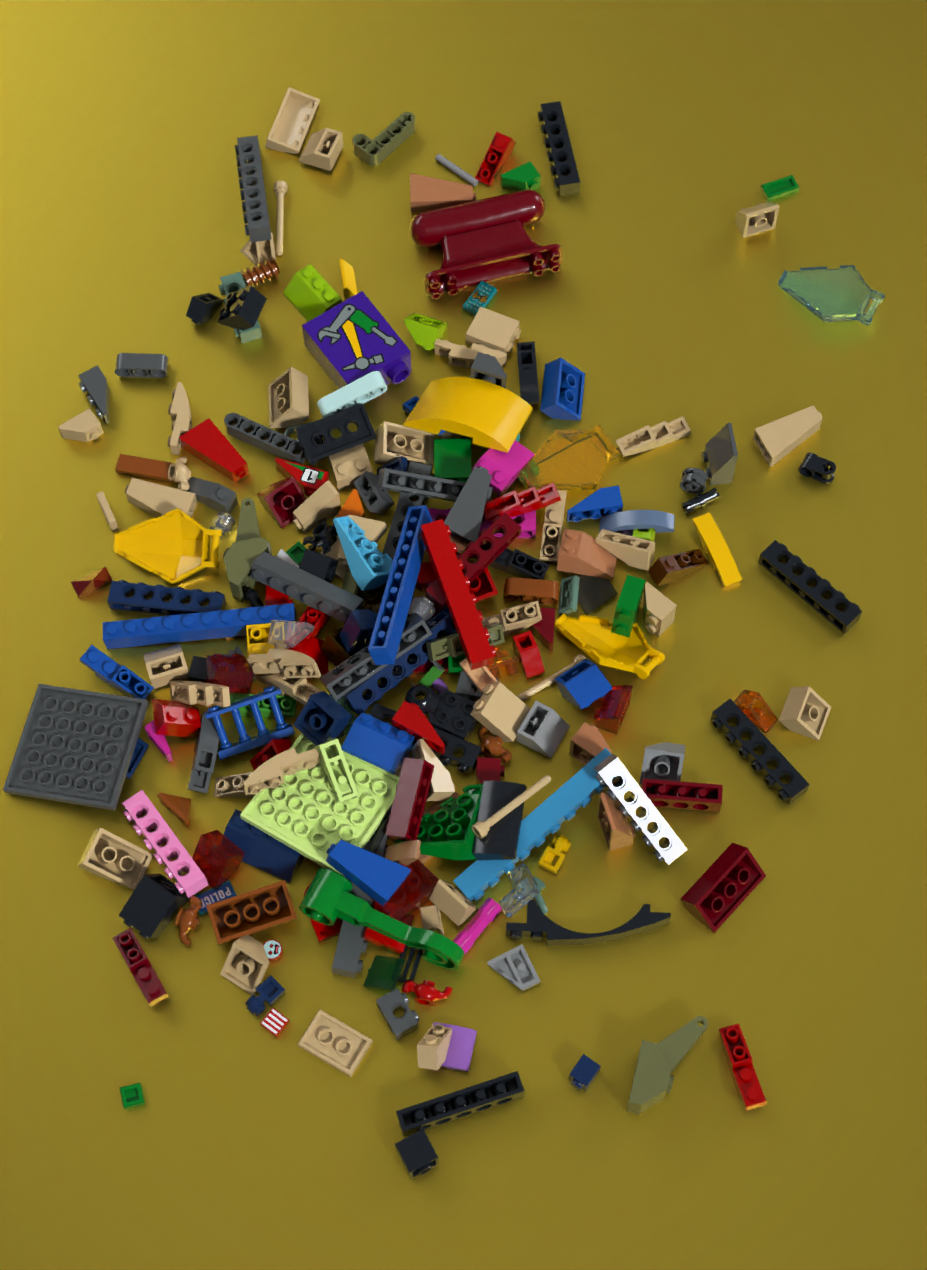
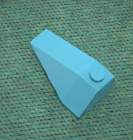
[333,516,393,591]

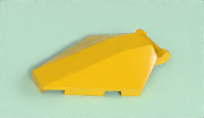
[113,508,222,584]
[555,613,665,680]

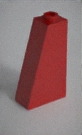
[179,418,249,482]

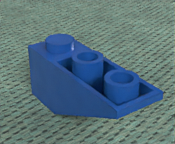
[567,486,623,522]

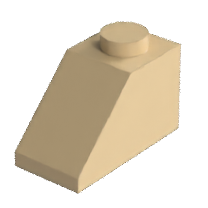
[58,408,103,442]

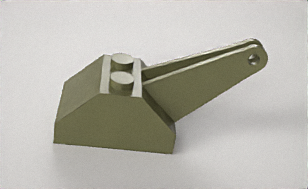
[223,498,272,603]
[627,1016,708,1114]

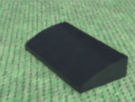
[472,781,527,861]

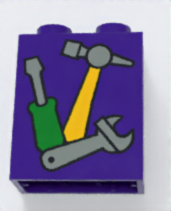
[302,291,411,401]

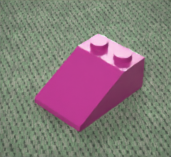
[472,440,535,496]

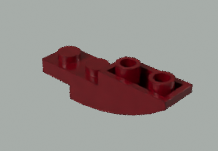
[113,928,169,1007]

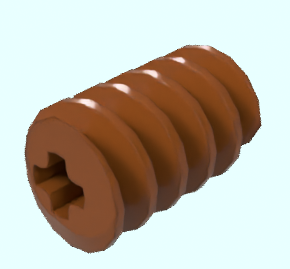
[240,257,280,287]

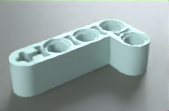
[317,371,388,418]

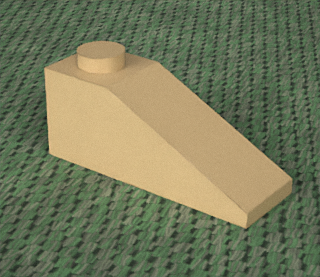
[595,529,655,571]
[411,739,455,801]

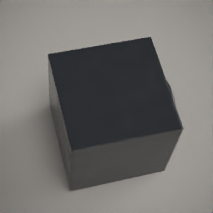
[299,548,339,583]
[395,1129,439,1179]

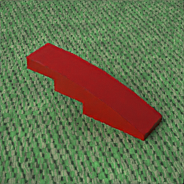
[484,482,561,521]

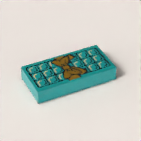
[463,281,497,316]

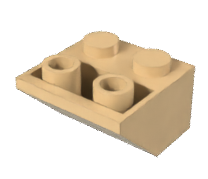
[299,128,344,171]
[143,643,189,689]

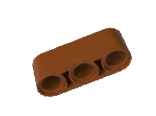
[503,577,560,605]

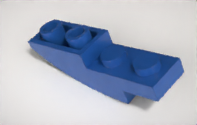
[80,645,154,699]

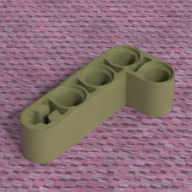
[353,112,415,166]

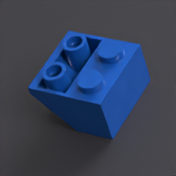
[555,659,613,709]

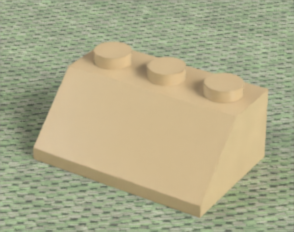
[268,367,310,428]

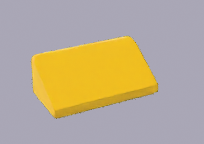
[339,259,358,298]

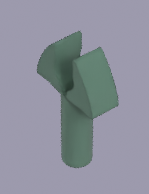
[524,876,548,914]

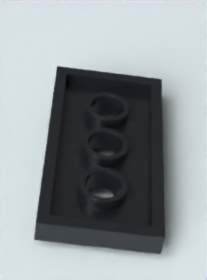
[295,404,377,464]

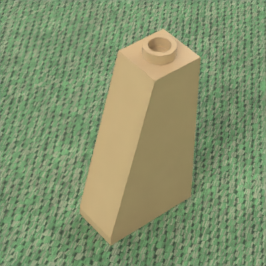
[753,405,823,467]
[125,478,198,518]

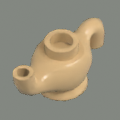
[168,457,191,491]

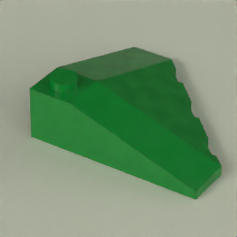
[395,784,483,860]

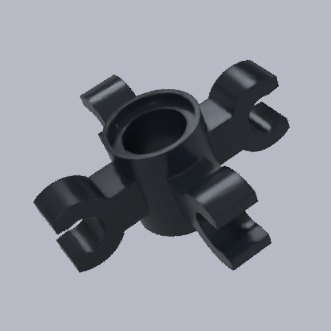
[302,518,338,554]

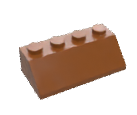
[206,880,297,945]

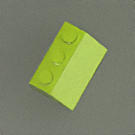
[283,264,342,322]

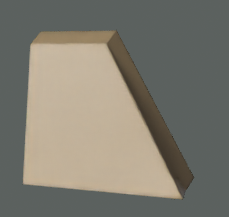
[240,232,276,267]

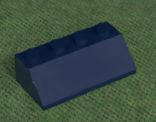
[219,809,305,884]

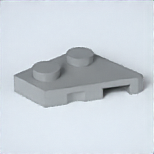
[487,944,541,991]

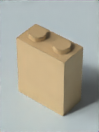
[466,307,521,354]
[470,682,531,742]

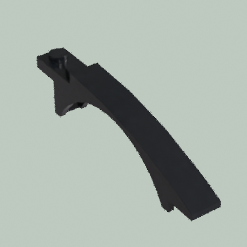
[506,900,671,946]

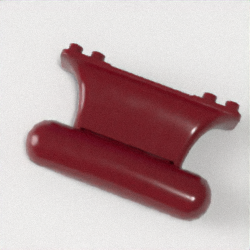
[409,189,563,299]

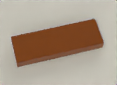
[115,454,171,482]

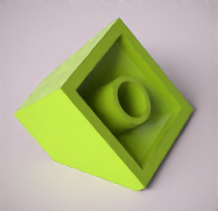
[404,313,448,350]

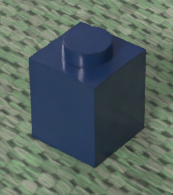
[569,1054,601,1091]

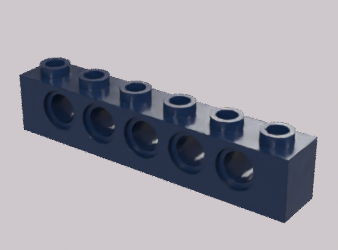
[107,580,226,616]

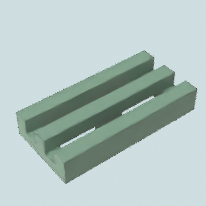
[558,575,580,615]

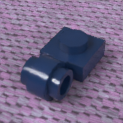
[245,975,285,1016]

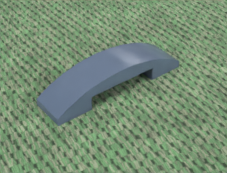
[599,510,675,533]

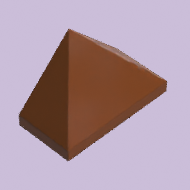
[157,793,191,828]

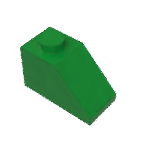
[500,161,541,191]

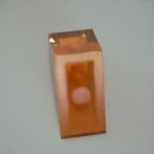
[734,689,778,733]

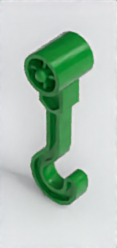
[299,868,465,970]

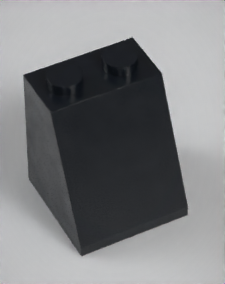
[119,873,190,939]

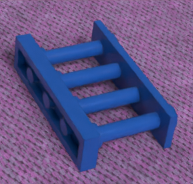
[204,686,295,760]

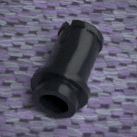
[244,589,265,607]

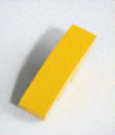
[692,512,742,587]

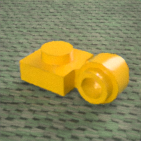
[538,835,571,874]

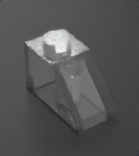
[268,620,314,649]

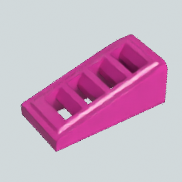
[144,720,173,762]

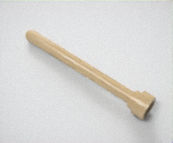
[274,181,287,256]
[517,654,586,701]
[471,775,551,839]

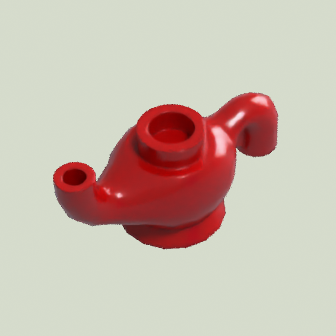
[401,980,452,1006]

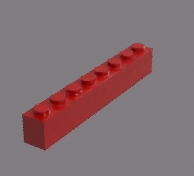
[420,519,496,670]

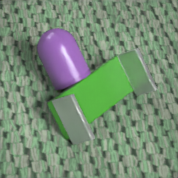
[411,661,449,694]

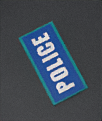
[195,880,237,917]

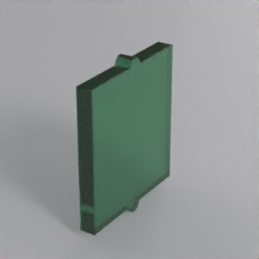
[363,955,406,991]

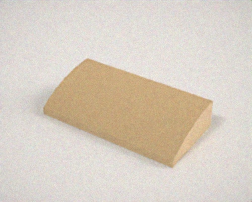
[265,87,320,154]

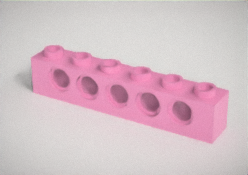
[122,790,209,898]

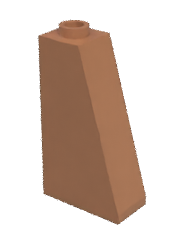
[410,174,476,213]

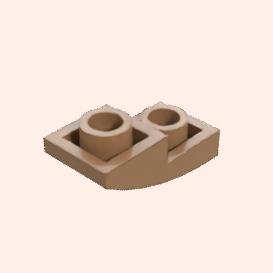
[384,840,421,866]

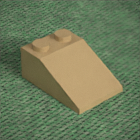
[374,421,434,467]
[328,444,373,492]
[77,828,154,890]

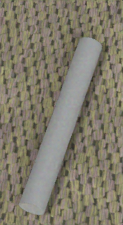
[435,154,479,186]

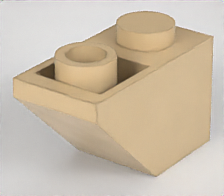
[417,1025,452,1071]

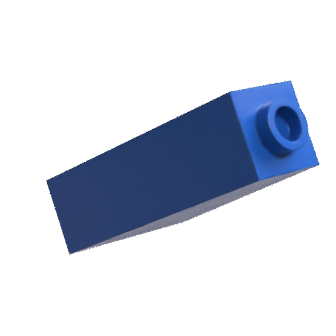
[326,840,411,906]

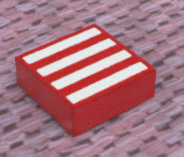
[260,1008,290,1038]

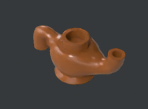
[478,725,512,764]
[175,896,202,947]

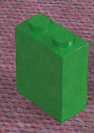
[434,439,472,483]
[611,575,646,638]

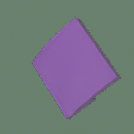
[433,1022,477,1072]

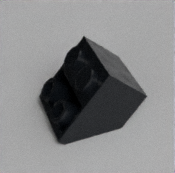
[217,286,267,331]

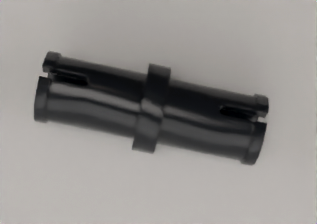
[681,488,720,514]

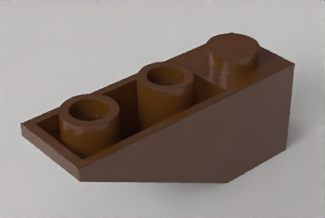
[648,549,709,586]

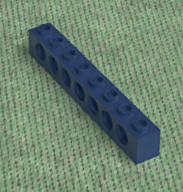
[342,607,457,714]

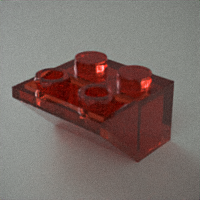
[206,654,254,693]
[192,830,245,890]

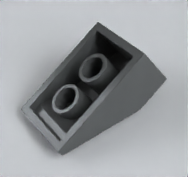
[702,423,738,485]

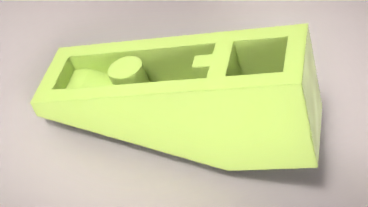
[315,739,358,802]

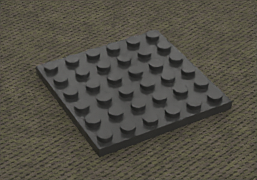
[3,684,149,811]

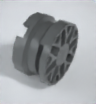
[680,468,708,494]

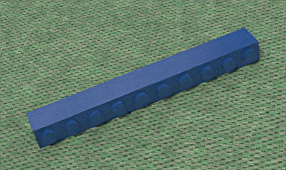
[368,505,433,665]
[103,603,297,649]

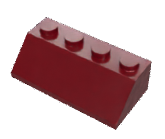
[680,843,766,933]

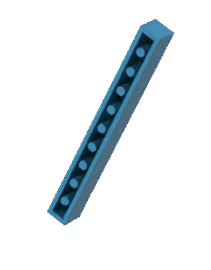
[453,748,619,902]

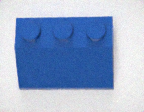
[540,357,585,421]
[341,712,415,774]

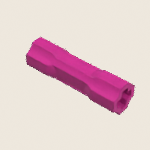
[453,897,502,954]

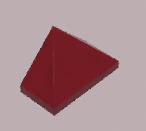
[71,566,113,598]

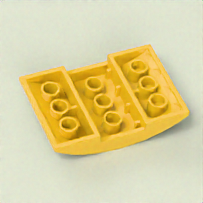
[404,377,533,453]

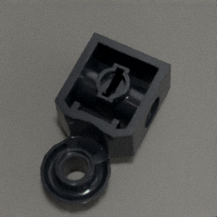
[405,684,478,741]

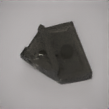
[578,574,618,615]

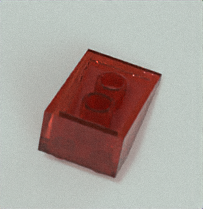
[368,859,439,922]

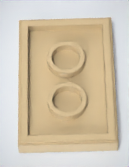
[297,1009,373,1077]

